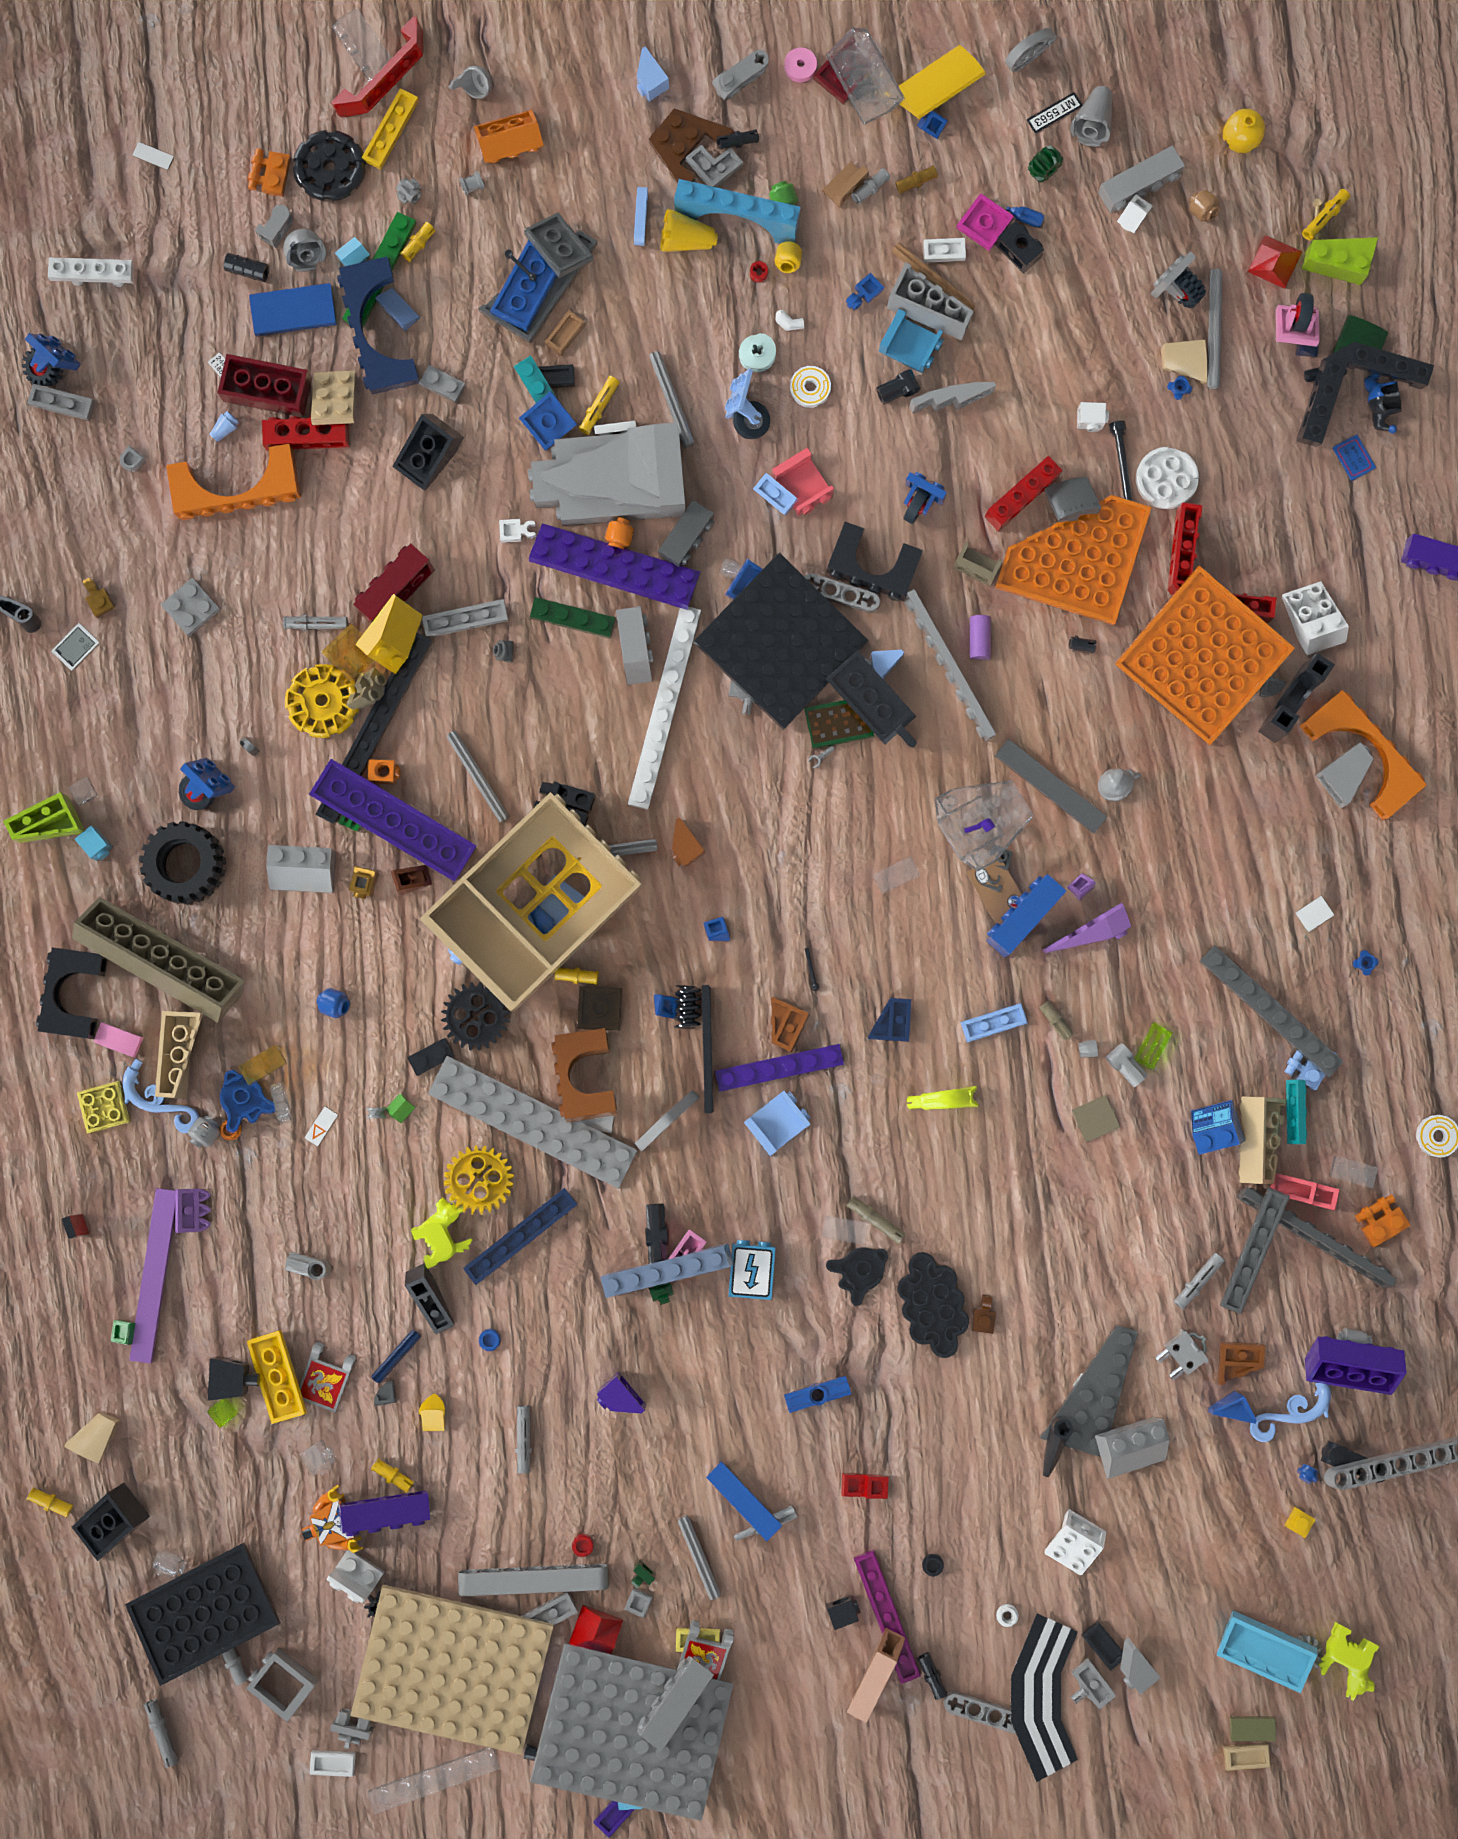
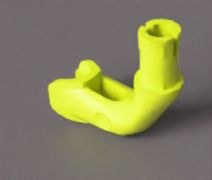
[907,1086,979,1110]

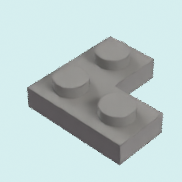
[686,145,743,187]

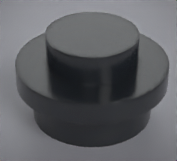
[922,1554,944,1577]

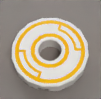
[790,366,831,408]
[1416,1115,1458,1158]

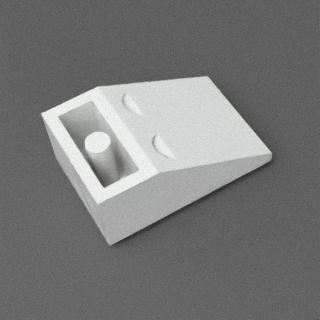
[1282,581,1349,655]

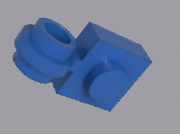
[846,272,884,311]

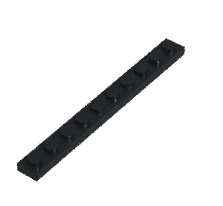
[315,633,433,825]

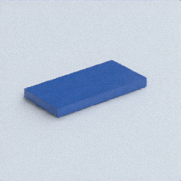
[490,240,557,331]
[249,283,337,337]

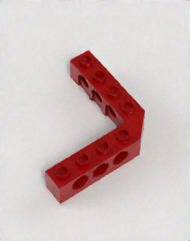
[1167,502,1277,624]

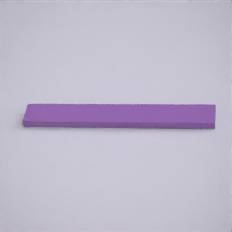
[129,1188,175,1363]

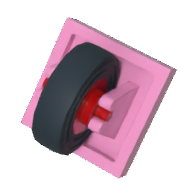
[1276,293,1320,347]

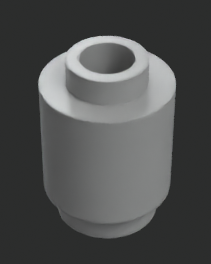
[1337,1328,1372,1344]

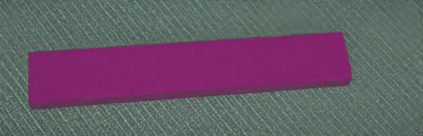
[853,1550,921,1684]

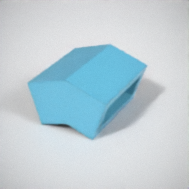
[335,237,370,266]

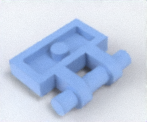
[1284,1050,1338,1091]

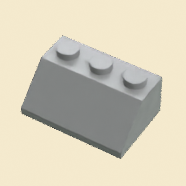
[266,845,336,893]
[1095,1417,1170,1479]

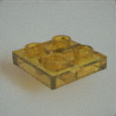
[321,623,375,680]

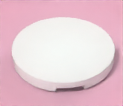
[1136,447,1199,509]

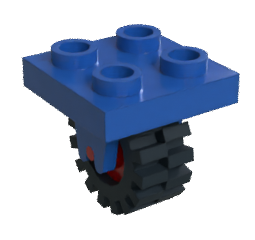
[22,333,81,386]

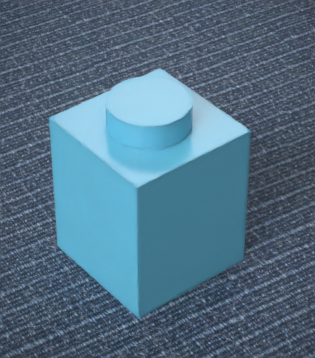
[75,826,113,861]

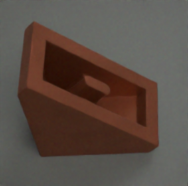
[391,865,432,895]

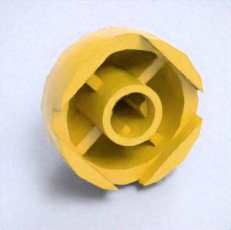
[1223,109,1265,153]

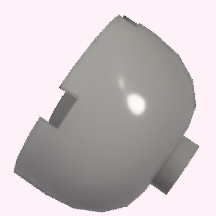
[283,229,326,272]

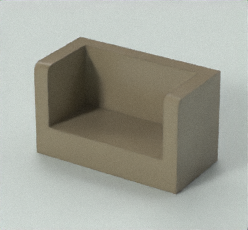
[953,542,1003,587]

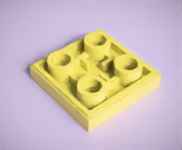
[77,1081,130,1133]

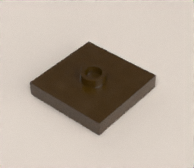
[577,986,622,1031]

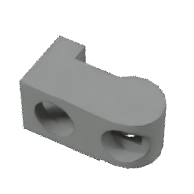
[255,205,293,248]

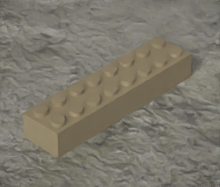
[72,897,245,1023]

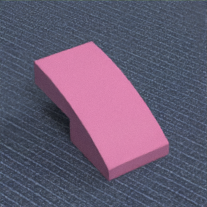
[93,1022,143,1058]

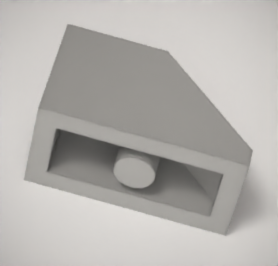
[1120,1638,1161,1695]

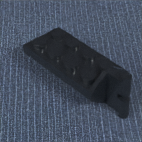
[826,651,917,748]

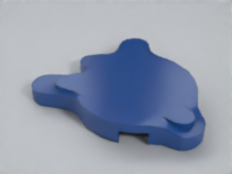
[219,1070,277,1133]

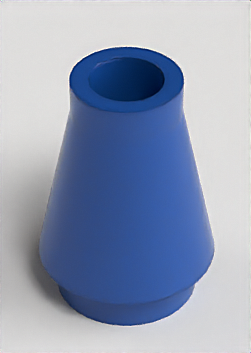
[530,905,556,934]

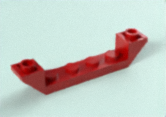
[331,16,423,117]

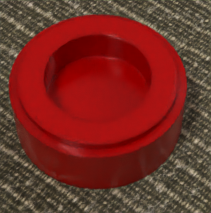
[572,1534,594,1557]

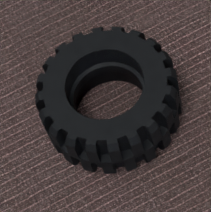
[139,821,226,904]

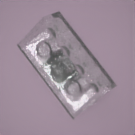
[826,27,905,124]

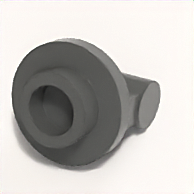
[493,640,513,663]

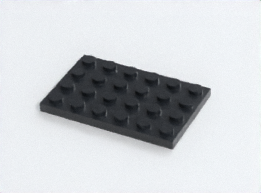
[125,1542,281,1686]

